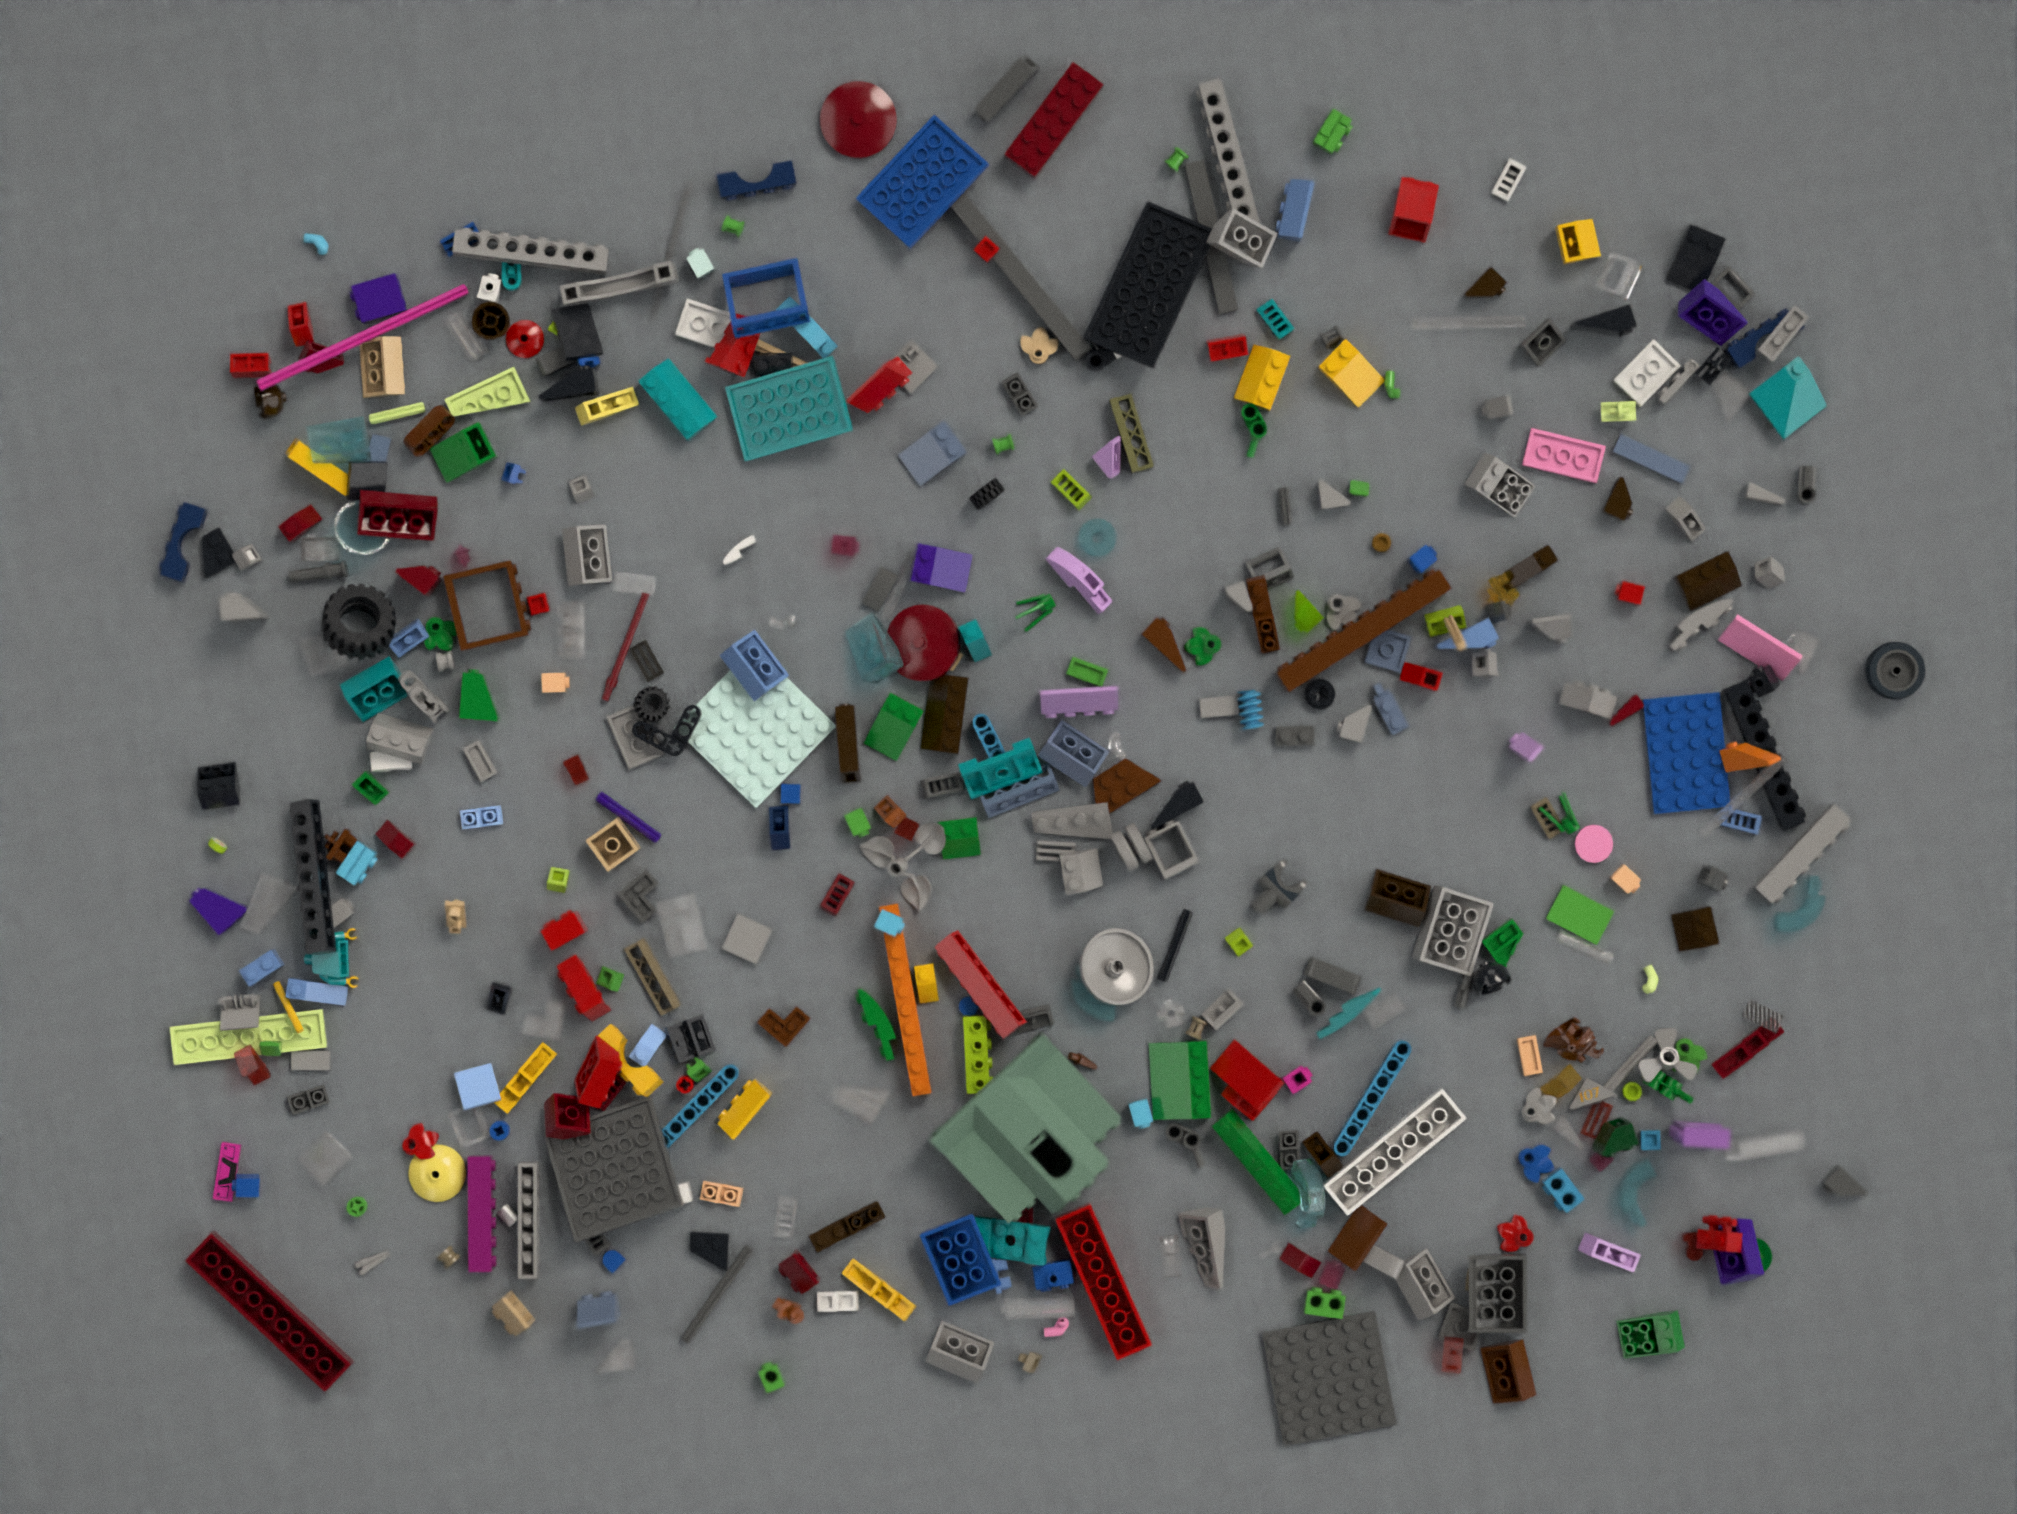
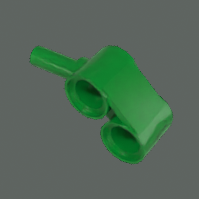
[1241,403,1267,458]
[1642,1071,1694,1104]

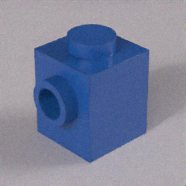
[232,1174,260,1197]

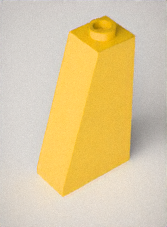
[285,438,348,496]

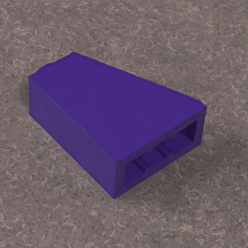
[189,887,251,935]

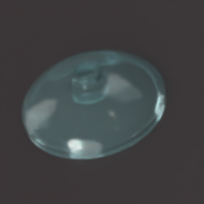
[334,500,390,556]

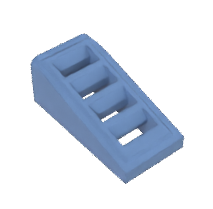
[1720,807,1763,835]

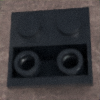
[197,762,240,810]

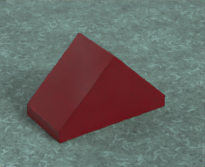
[1279,1243,1322,1279]

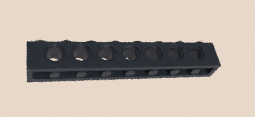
[1723,680,1806,831]
[289,799,337,955]

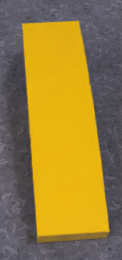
[494,1042,557,1114]
[842,1258,917,1321]

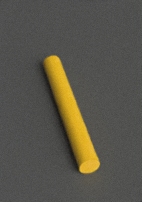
[273,981,304,1033]

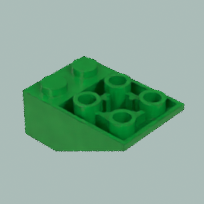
[430,422,498,483]
[1616,1310,1685,1359]

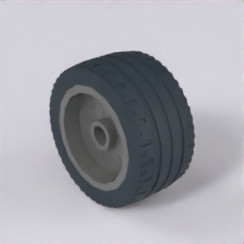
[1865,642,1925,700]

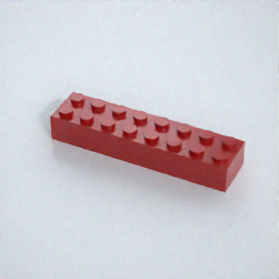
[1055,1202,1152,1361]

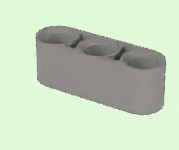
[1363,1245,1405,1279]

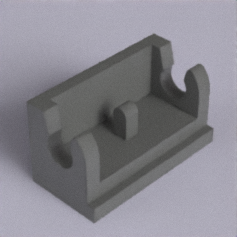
[1016,1004,1054,1033]

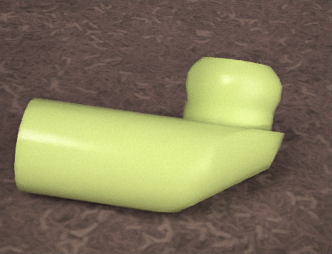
[1642,964,1659,994]

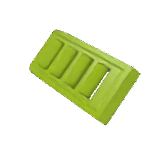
[1051,469,1092,510]

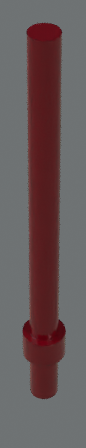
[601,592,650,701]

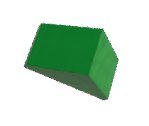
[351,771,389,806]

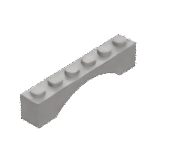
[560,261,679,307]

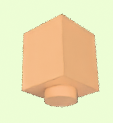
[541,673,570,693]
[1609,864,1641,894]

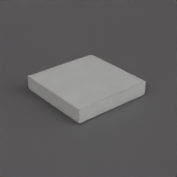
[722,914,773,964]

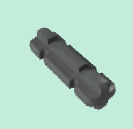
[1278,487,1292,525]

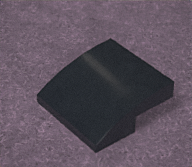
[664,1014,716,1064]

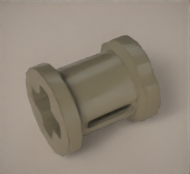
[1185,1016,1208,1040]

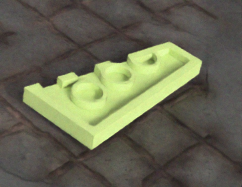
[445,367,531,417]

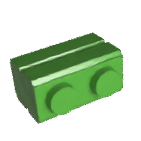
[1312,109,1353,155]

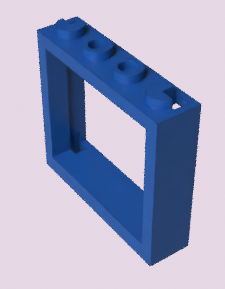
[722,258,811,338]

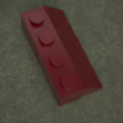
[357,490,438,541]

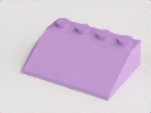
[1040,686,1118,718]

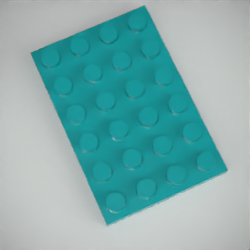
[725,356,853,461]

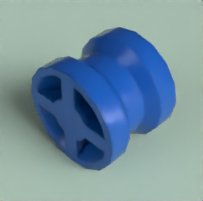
[489,1120,510,1141]

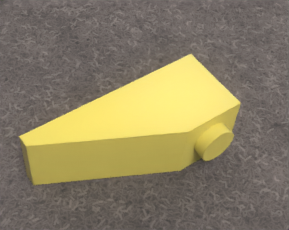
[575,387,639,426]

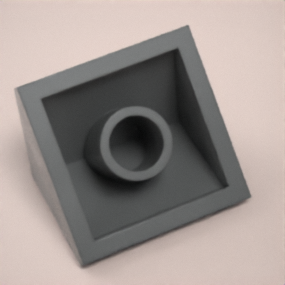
[1518,317,1567,367]

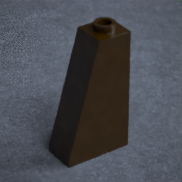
[835,703,861,783]

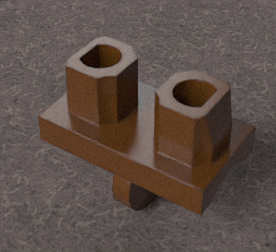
[324,828,358,863]

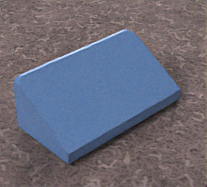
[389,618,429,658]

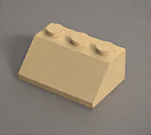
[359,336,405,398]

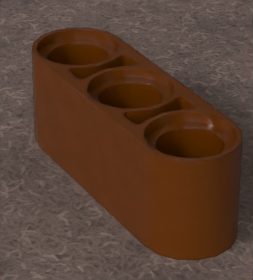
[403,405,455,457]

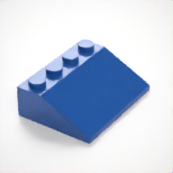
[920,1213,1002,1306]

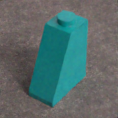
[959,619,992,663]

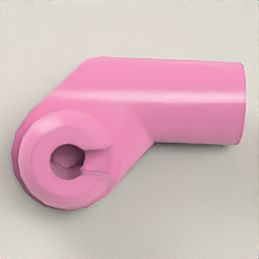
[1044,1316,1069,1337]

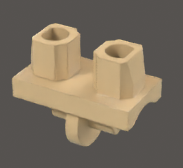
[445,899,467,934]

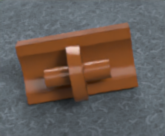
[772,1297,804,1324]

